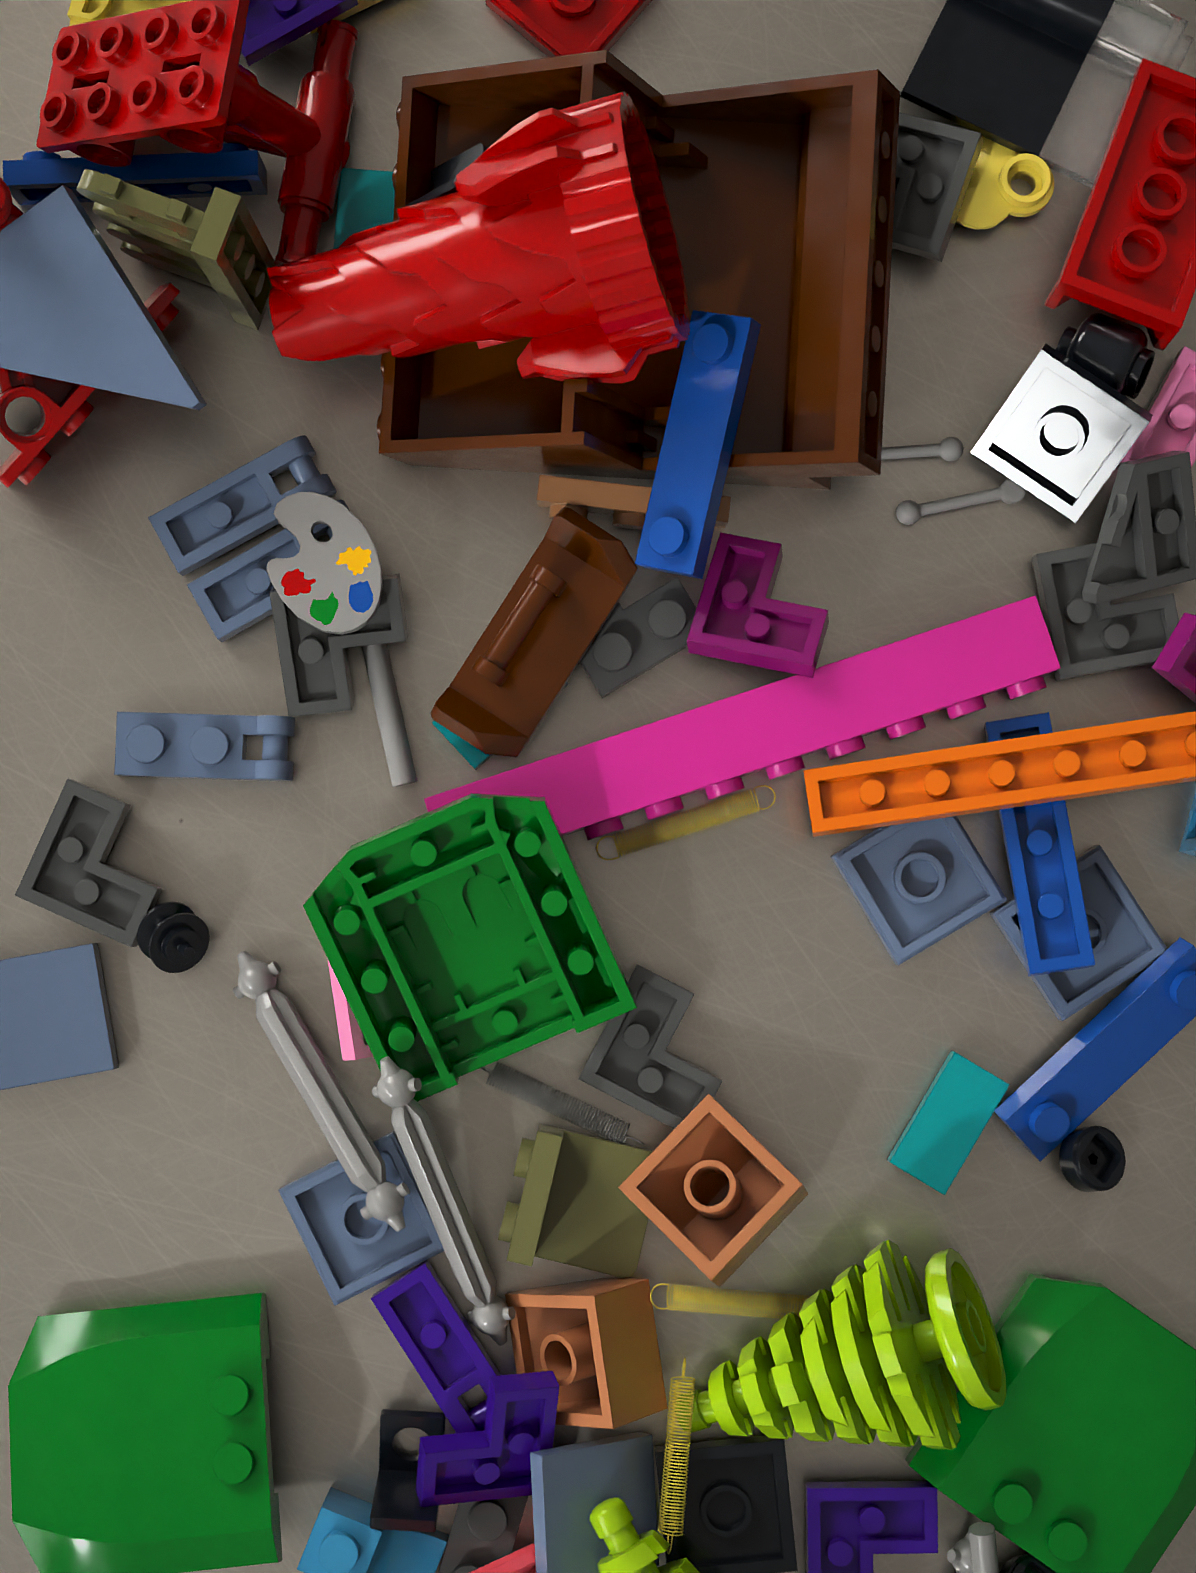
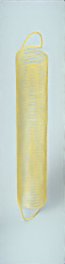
[596,785,776,860]
[650,1283,810,1319]
[658,1358,696,1554]

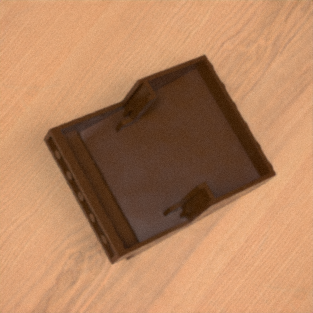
[377,50,900,490]

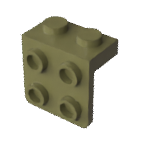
[498,1123,653,1278]

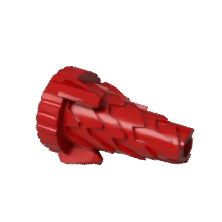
[266,92,690,384]

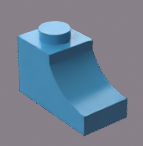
[297,1487,449,1573]

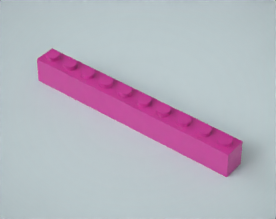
[424,595,1061,840]

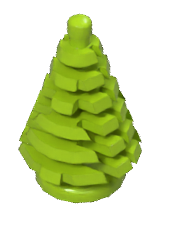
[675,1240,1007,1450]

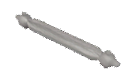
[233,951,410,1232]
[372,1056,516,1346]

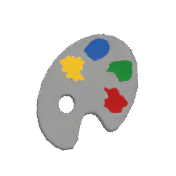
[267,492,383,635]

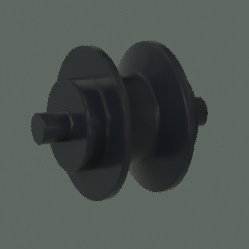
[137,902,210,973]

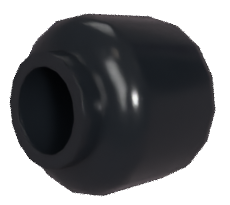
[1056,313,1155,399]

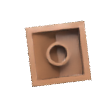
[618,1094,808,1287]
[505,1278,668,1429]

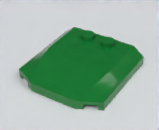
[303,793,637,1102]
[905,1273,1196,1573]
[8,1293,282,1573]

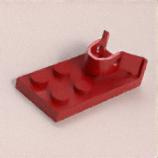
[1044,58,1196,351]

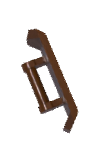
[431,507,638,757]

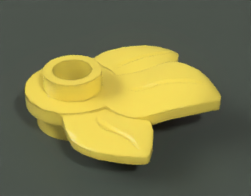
[956,136,1055,230]

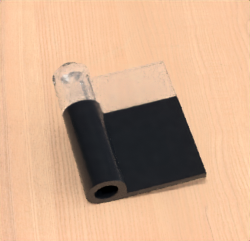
[900,0,1194,188]

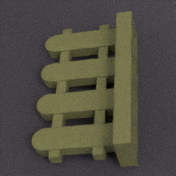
[76,169,275,330]

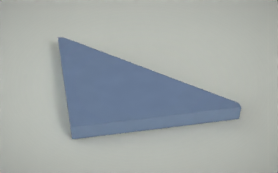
[0,185,207,410]

